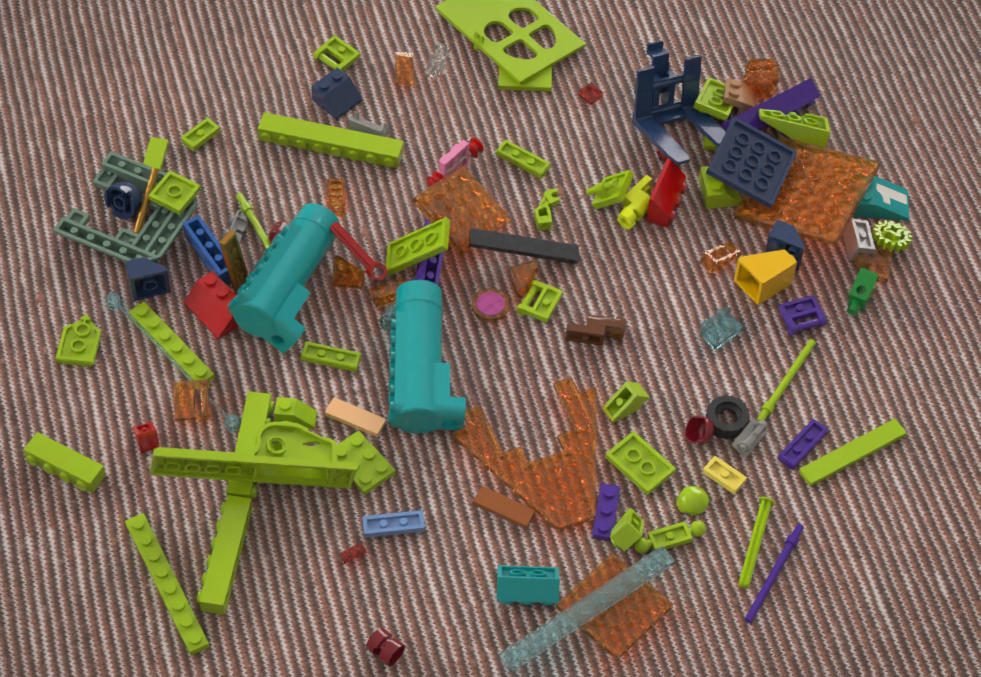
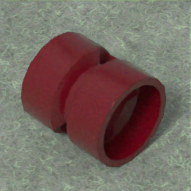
[366,627,406,667]

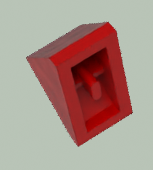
[132,422,160,453]

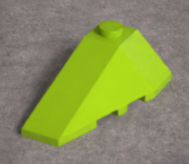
[759,109,830,152]

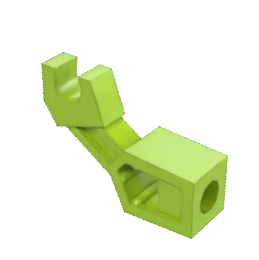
[534,189,560,231]

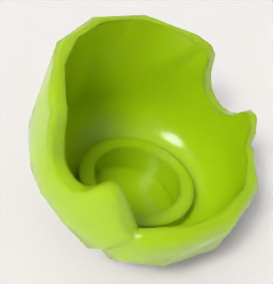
[676,486,709,516]

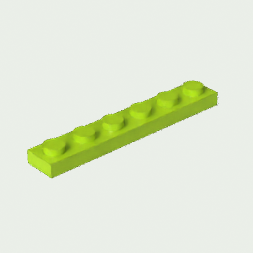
[129,302,215,389]

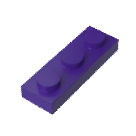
[592,483,620,542]

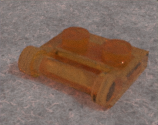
[174,379,211,422]

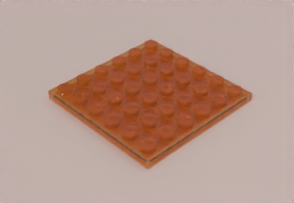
[733,137,880,246]

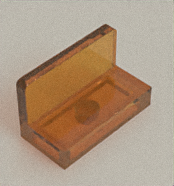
[368,278,408,308]

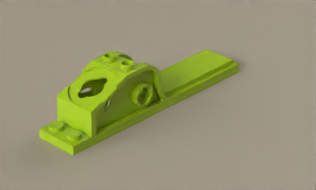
[149,421,357,489]

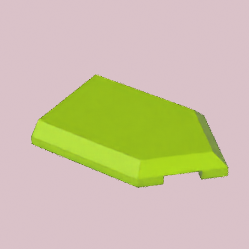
[55,314,102,367]

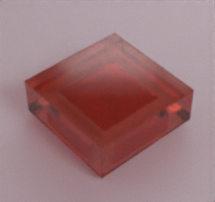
[578,82,603,105]

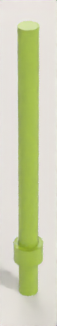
[236,193,272,249]
[756,339,816,422]

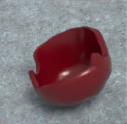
[685,415,714,445]

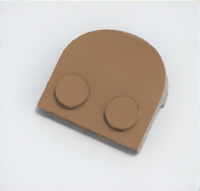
[722,78,757,114]

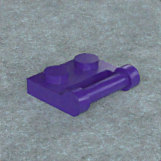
[778,295,827,335]

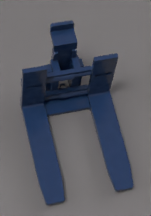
[632,40,725,165]

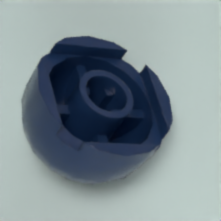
[104,181,142,220]

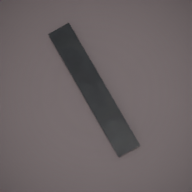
[469,228,579,264]

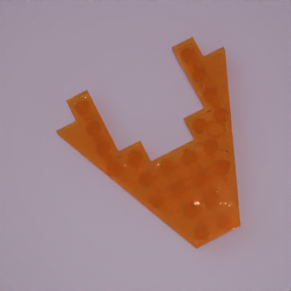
[452,377,597,532]

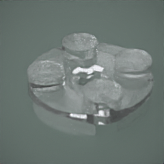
[426,43,451,79]

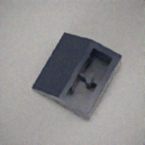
[765,219,805,271]

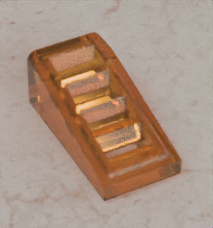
[327,178,346,216]
[700,241,742,273]

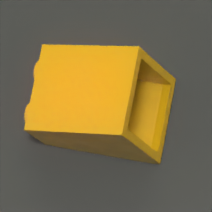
[734,250,797,305]

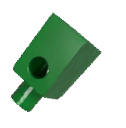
[847,267,879,316]

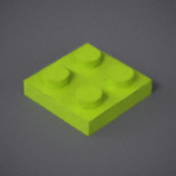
[148,170,201,215]

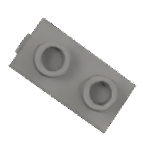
[221,209,248,242]
[731,418,768,458]

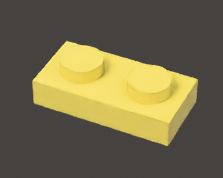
[702,456,747,495]

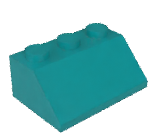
[497,565,560,605]

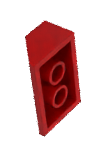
[646,158,688,228]
[184,271,239,340]

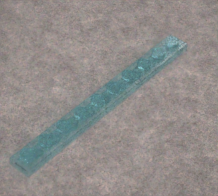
[498,546,675,673]

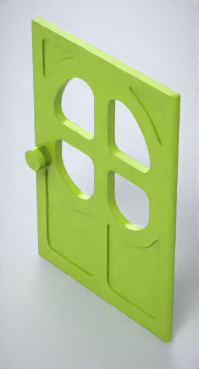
[435,0,587,84]

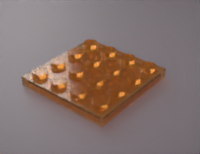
[412,165,512,256]
[556,553,673,661]

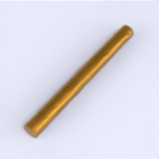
[133,168,159,234]

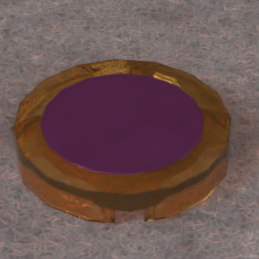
[472,288,509,323]

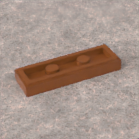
[473,486,535,529]

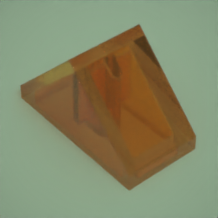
[333,255,364,289]
[510,260,539,299]

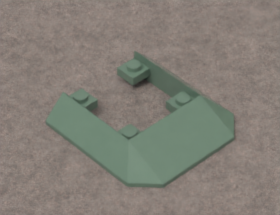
[53,151,198,262]

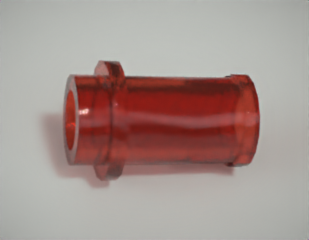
[339,542,367,564]

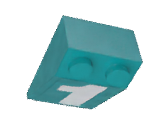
[853,175,909,221]

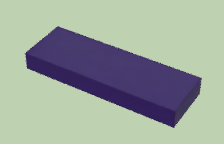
[777,418,829,470]

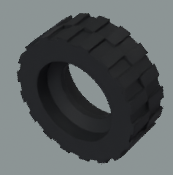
[706,395,750,439]

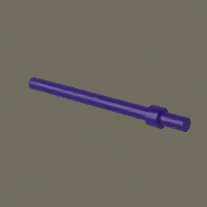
[744,523,804,624]

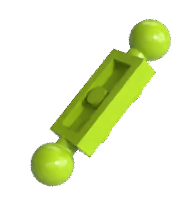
[634,521,706,554]

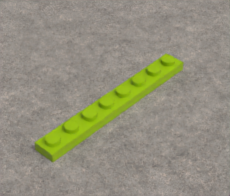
[125,513,209,656]

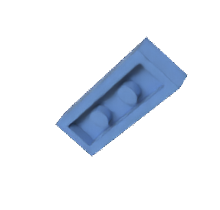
[362,510,425,538]

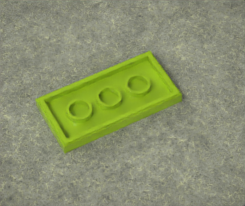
[385,217,450,276]

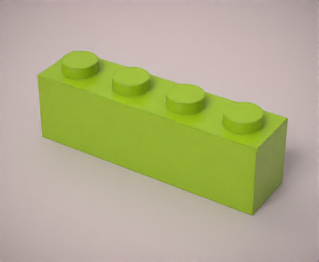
[23,432,106,494]

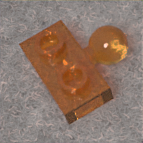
[855,246,893,283]

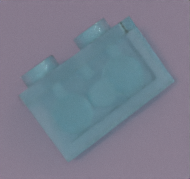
[699,306,743,350]

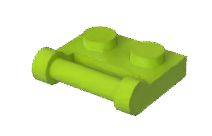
[313,35,360,73]
[516,280,563,323]

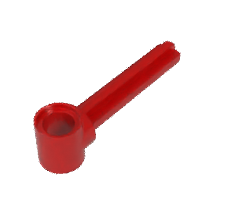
[329,221,387,282]

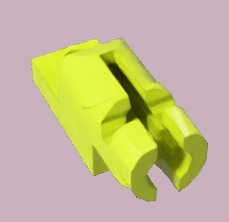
[617,175,652,230]

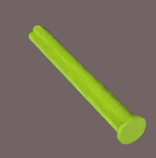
[738,497,775,589]

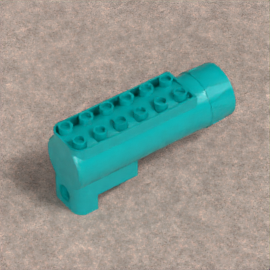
[228,203,341,354]
[388,280,466,434]

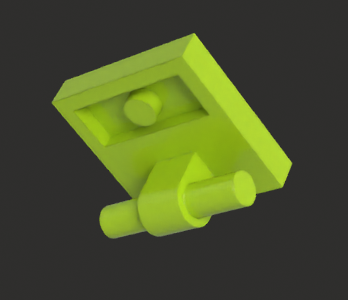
[586,170,634,209]

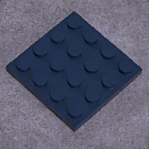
[706,117,798,208]

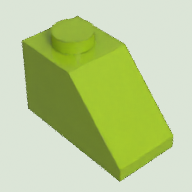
[602,381,650,422]
[274,397,317,429]
[610,508,645,551]

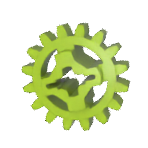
[871,220,912,252]

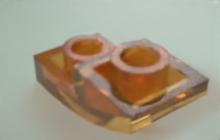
[395,52,414,85]

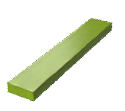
[799,419,907,487]

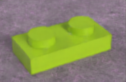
[181,117,220,152]

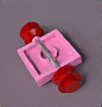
[427,138,484,191]

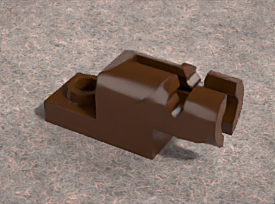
[565,315,626,346]

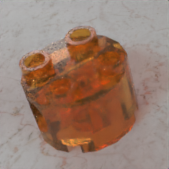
[743,58,780,99]

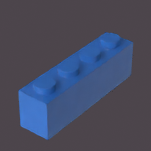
[183,215,232,285]

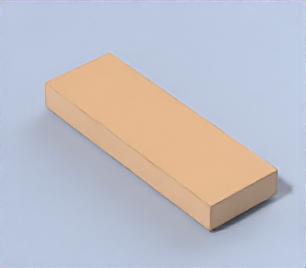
[325,397,386,438]

